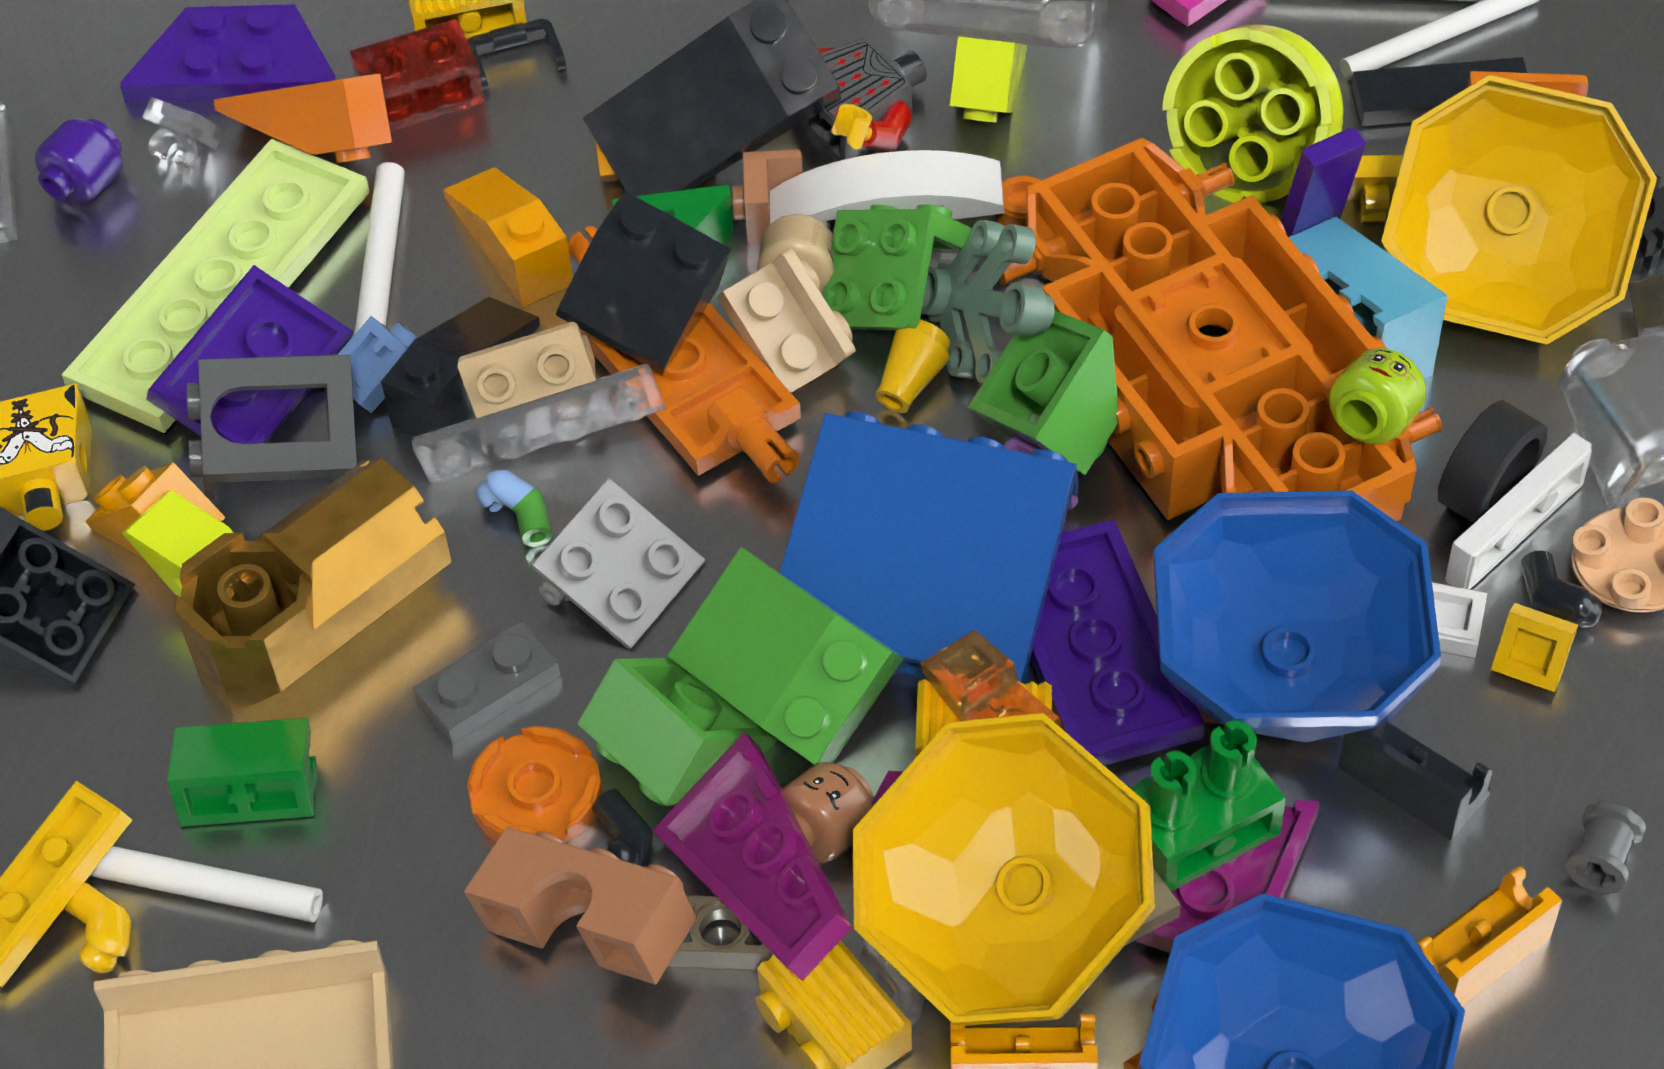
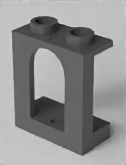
[187,355,357,499]

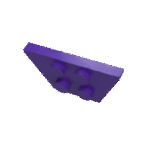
[120,4,336,103]

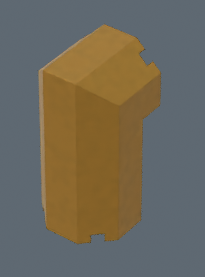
[174,458,452,714]

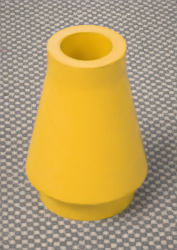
[875,320,951,413]

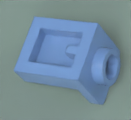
[337,316,418,413]

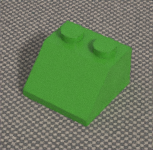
[968,310,1118,475]
[577,658,778,806]

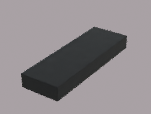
[1351,57,1528,126]

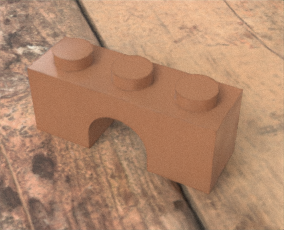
[464,827,697,985]

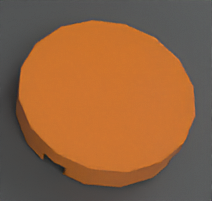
[467,726,603,843]

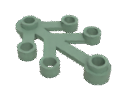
[921,220,1054,384]

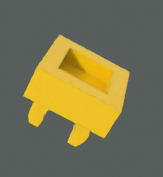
[1347,155,1403,224]
[1491,603,1578,692]

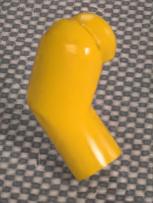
[64,882,131,973]

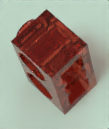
[349,19,485,132]

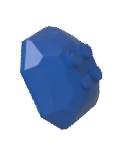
[1153,490,1441,742]
[1139,894,1465,1069]

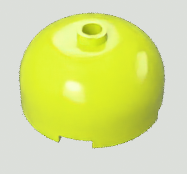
[1162,25,1343,203]

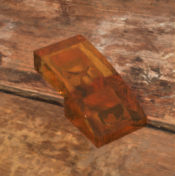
[921,630,1061,728]

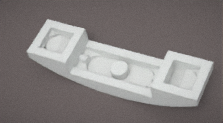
[769,150,1005,229]

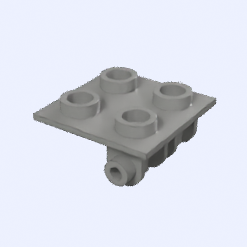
[531,478,706,650]

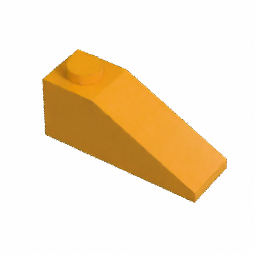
[443,167,573,308]

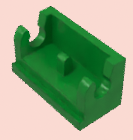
[167,717,316,827]

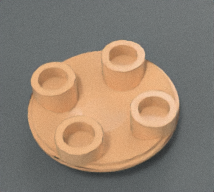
[1571,498,1664,612]

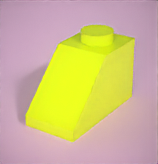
[950,36,1027,123]

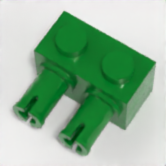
[1130,720,1286,892]

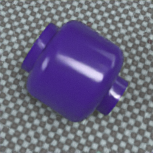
[35,118,123,204]

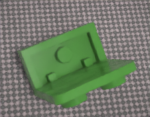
[822,204,972,330]

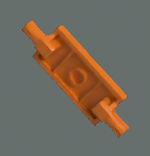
[567,226,801,483]

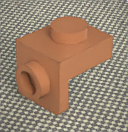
[733,149,803,244]

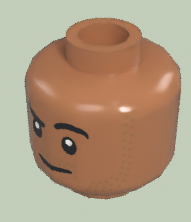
[781,761,874,864]

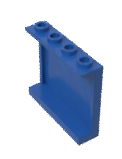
[780,411,1079,685]

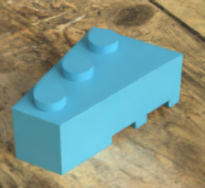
[1288,217,1448,379]

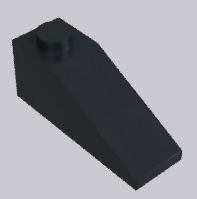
[381,297,540,449]

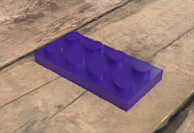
[1030,519,1205,765]

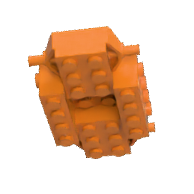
[999,138,1442,521]

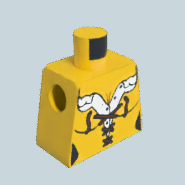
[0,383,92,531]

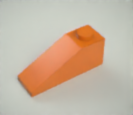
[213,74,392,163]

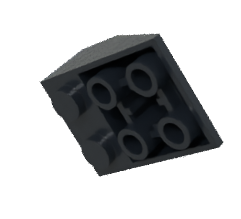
[0,507,135,687]

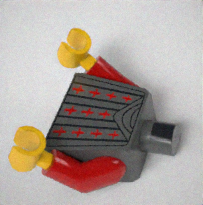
[801,39,927,161]

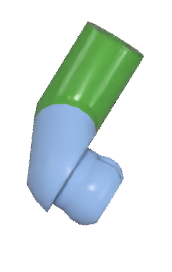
[476,470,553,547]

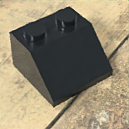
[556,191,732,374]

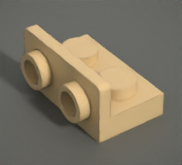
[717,248,856,394]
[458,322,596,418]

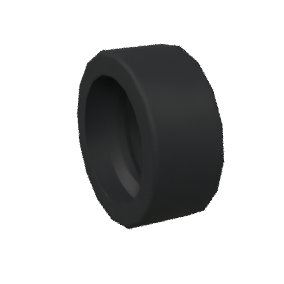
[1438,400,1548,523]

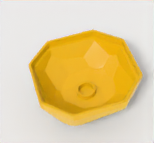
[1381,75,1657,345]
[853,713,1155,1026]

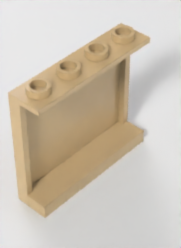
[94,940,394,1069]

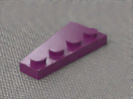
[652,732,852,981]

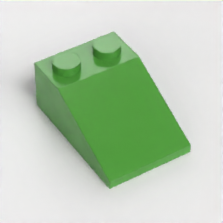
[668,547,904,765]

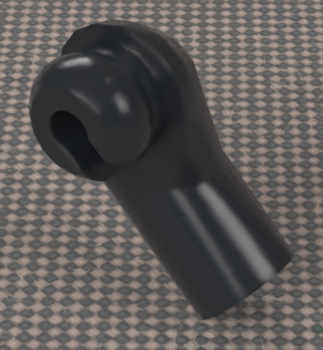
[1521,550,1602,629]
[592,789,653,867]

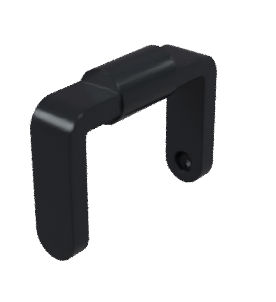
[466,19,567,91]

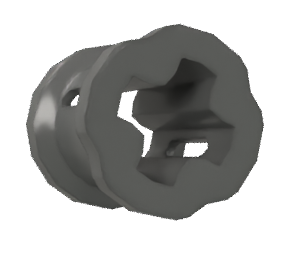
[1564,800,1646,894]

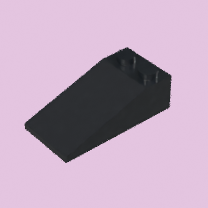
[583,0,841,196]

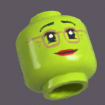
[1329,348,1427,445]

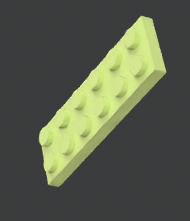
[61,139,370,433]

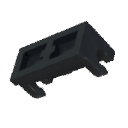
[1338,721,1492,840]

